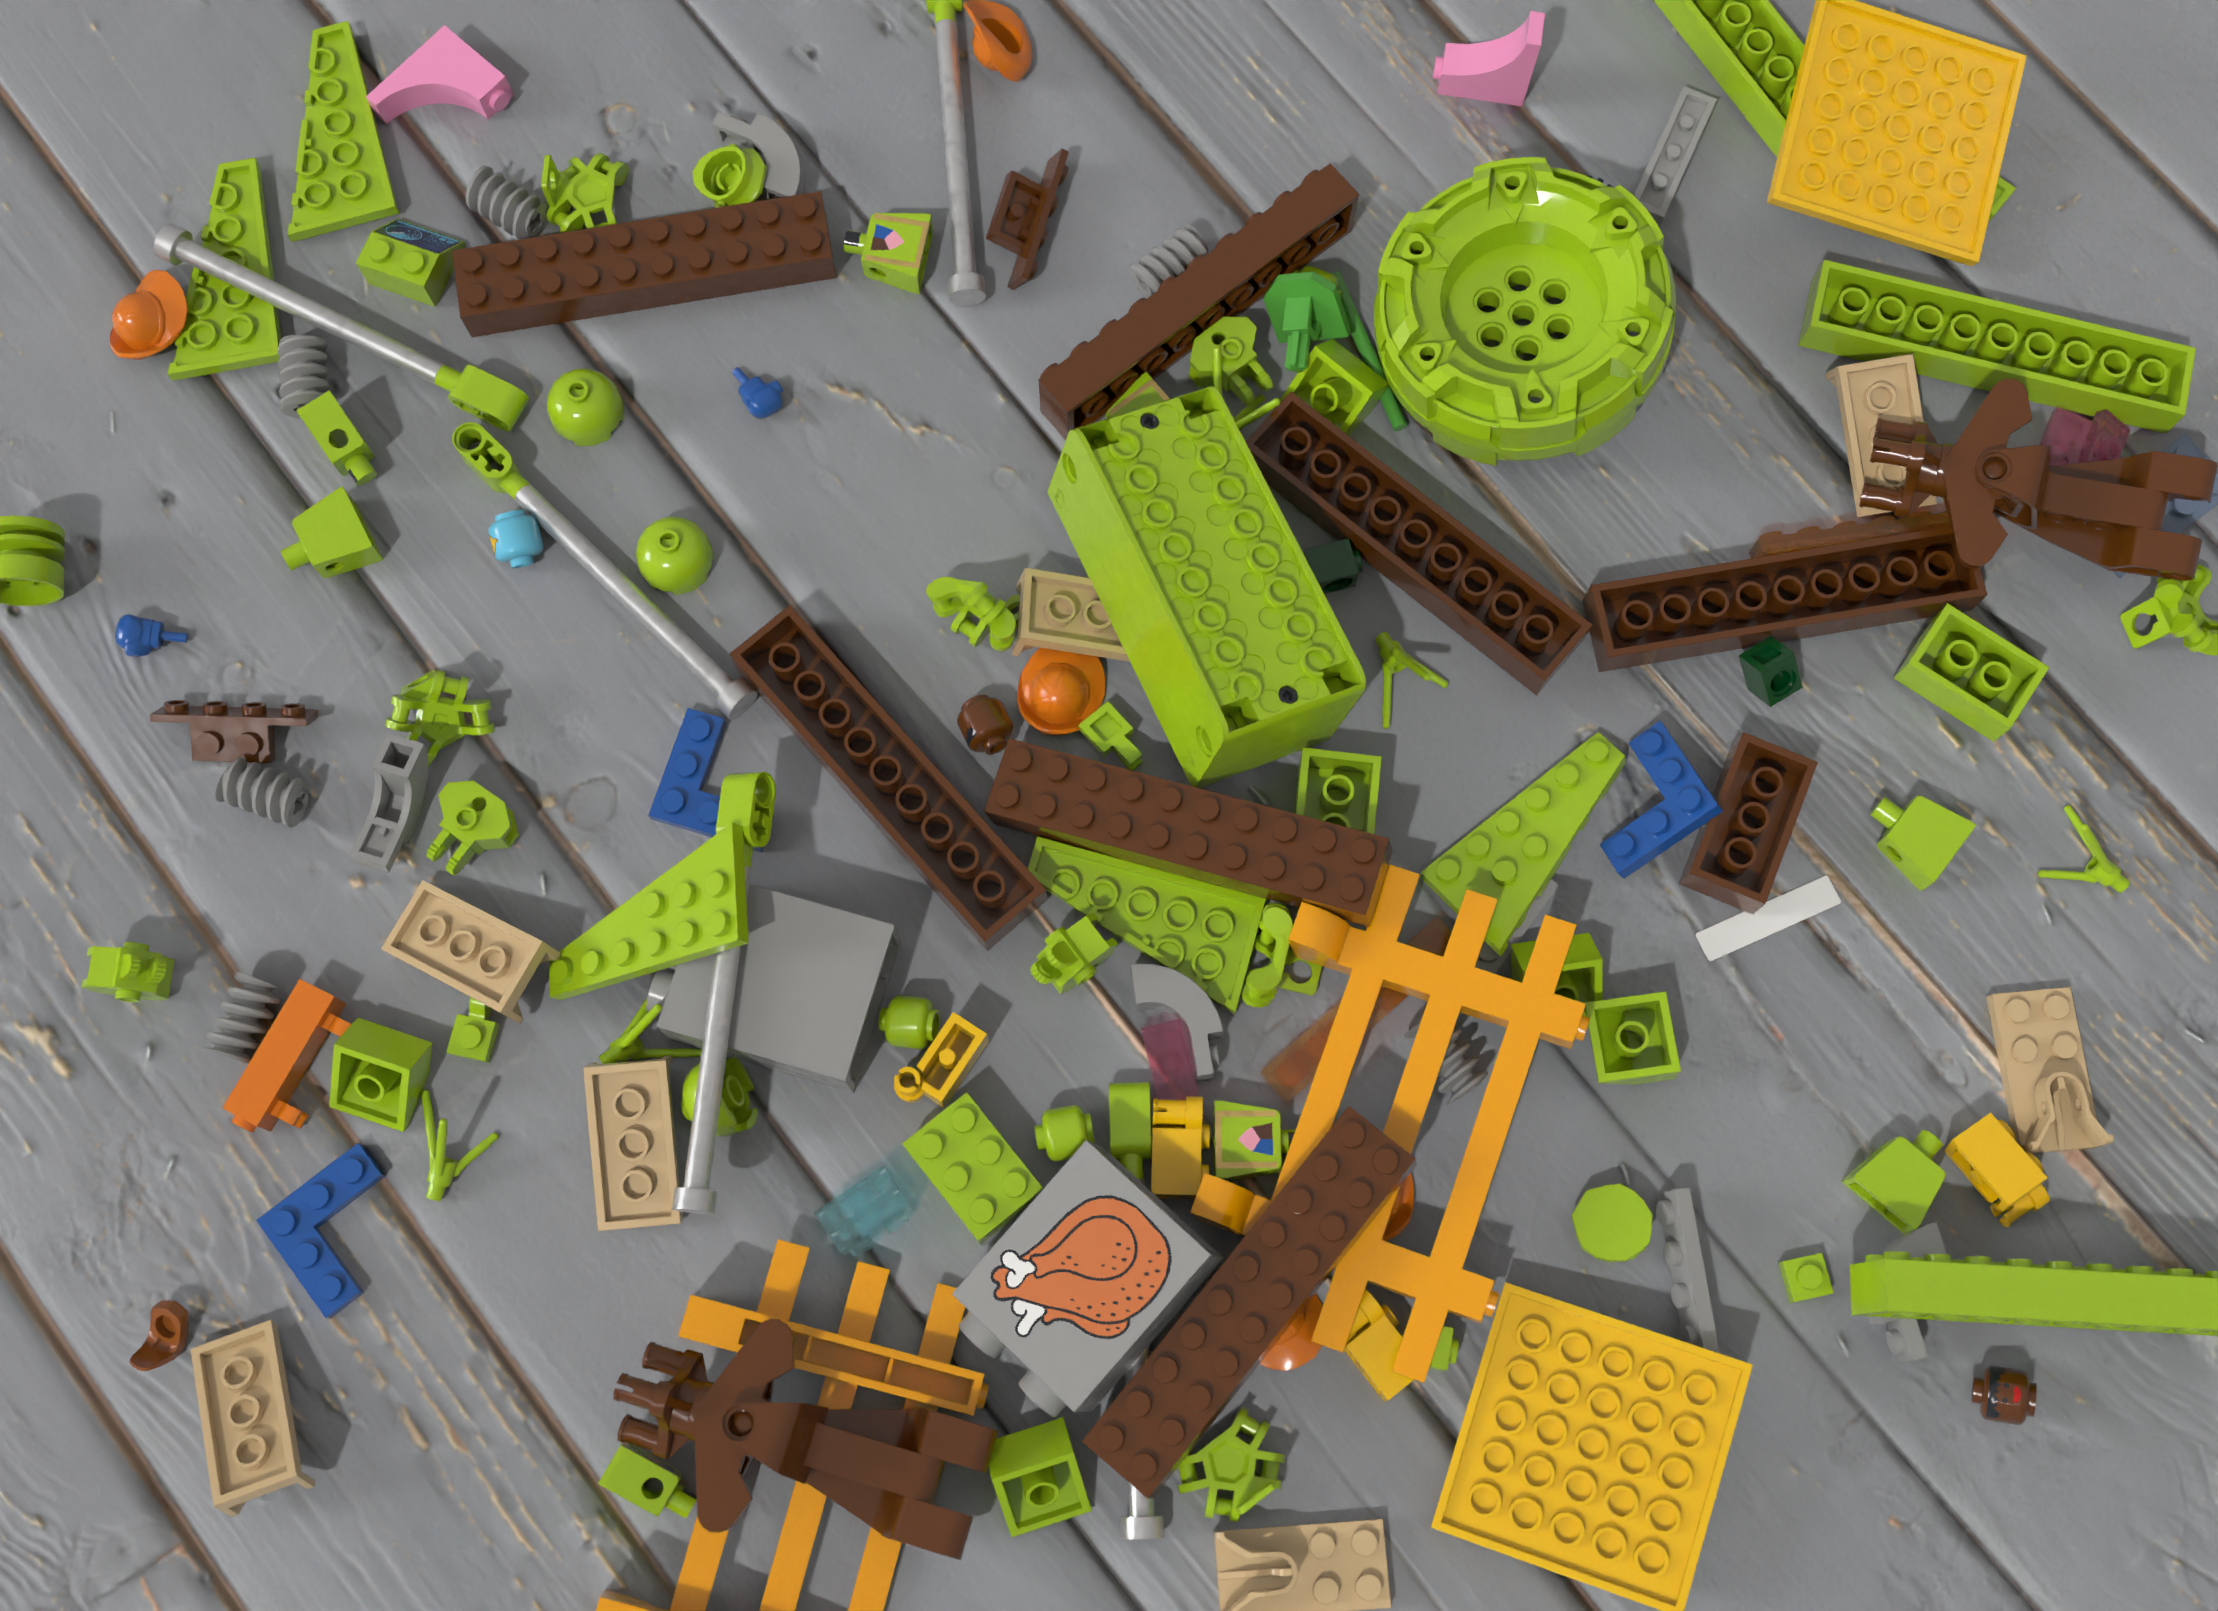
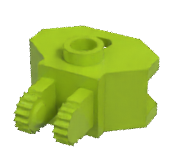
[1188,317,1273,405]
[426,781,520,876]
[1030,913,1118,994]
[81,942,175,1002]

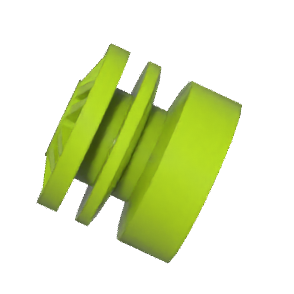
[0,515,65,606]

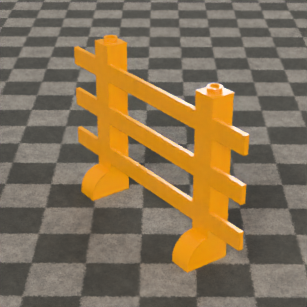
[1190,864,1590,1383]
[596,1239,989,1611]

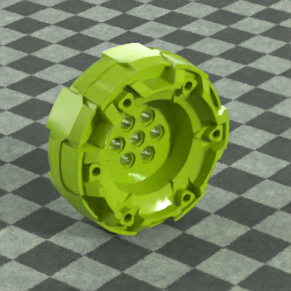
[1374,157,1676,466]

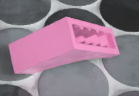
[1432,11,1545,106]
[366,25,514,125]

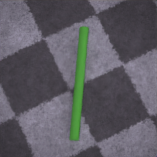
[1332,271,1407,432]

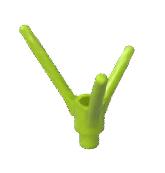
[1213,346,1280,430]
[1375,632,1448,729]
[2038,805,2130,893]
[599,999,702,1064]
[421,1090,499,1201]

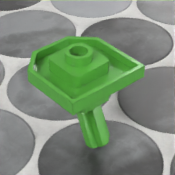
[1263,271,1351,373]

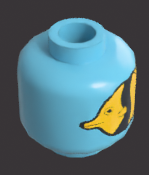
[489,510,543,569]

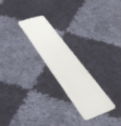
[1696,876,1841,961]

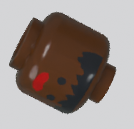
[957,695,1014,755]
[1971,1365,2037,1425]

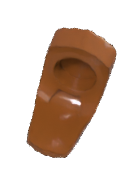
[129,1300,189,1371]

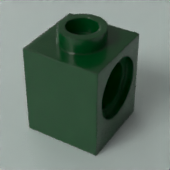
[1303,538,1363,594]
[1739,636,1803,707]

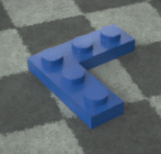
[648,708,774,852]
[1600,720,1723,879]
[256,1143,386,1319]

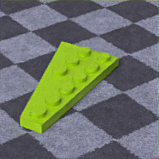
[287,21,399,242]
[167,158,281,381]
[1420,732,1626,957]
[549,823,749,1000]
[1028,836,1266,1015]

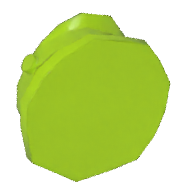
[692,144,767,208]
[1571,1184,1653,1262]

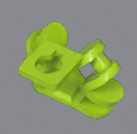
[541,153,629,233]
[2120,565,2218,656]
[926,576,1020,651]
[385,669,495,767]
[1242,902,1322,1008]
[1177,1406,1285,1523]

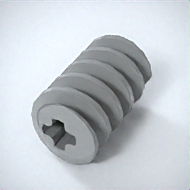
[466,165,549,240]
[1128,222,1208,298]
[278,334,329,419]
[215,757,309,828]
[204,972,281,1064]
[1404,1023,1488,1105]

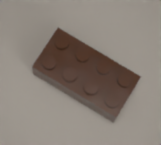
[1679,732,1818,914]

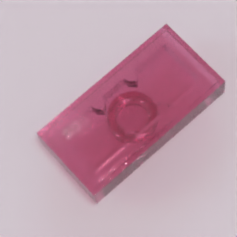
[2039,407,2093,466]
[2076,409,2130,463]
[1140,1019,1199,1100]

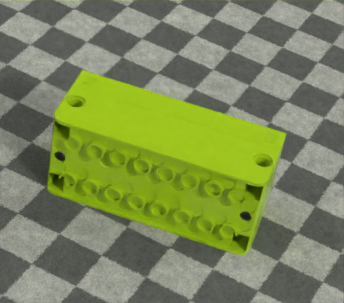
[1047,386,1366,788]

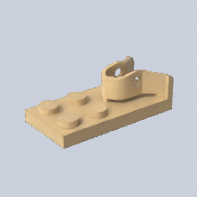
[1825,354,1937,518]
[1012,568,1130,662]
[381,880,561,1024]
[1986,987,2114,1154]
[583,1055,683,1231]
[190,1320,315,1517]
[1213,1519,1391,1611]

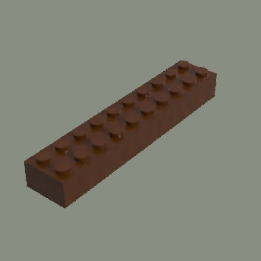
[1038,163,1359,440]
[452,191,837,337]
[1245,392,1592,696]
[1582,526,1988,672]
[729,605,1047,951]
[984,738,1393,927]
[1082,1106,1417,1499]

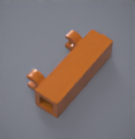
[222,979,351,1133]

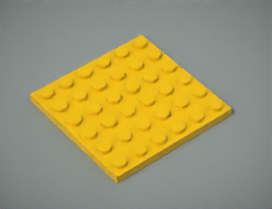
[1766,0,2027,267]
[1431,1282,1753,1611]

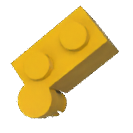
[894,1012,989,1109]
[1151,1096,1210,1199]
[1944,1112,2050,1227]
[1344,1289,1414,1402]

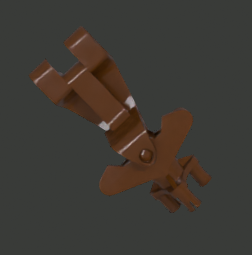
[1859,379,2218,581]
[613,1319,998,1560]

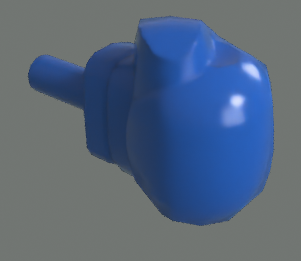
[732,367,784,419]
[115,614,188,657]

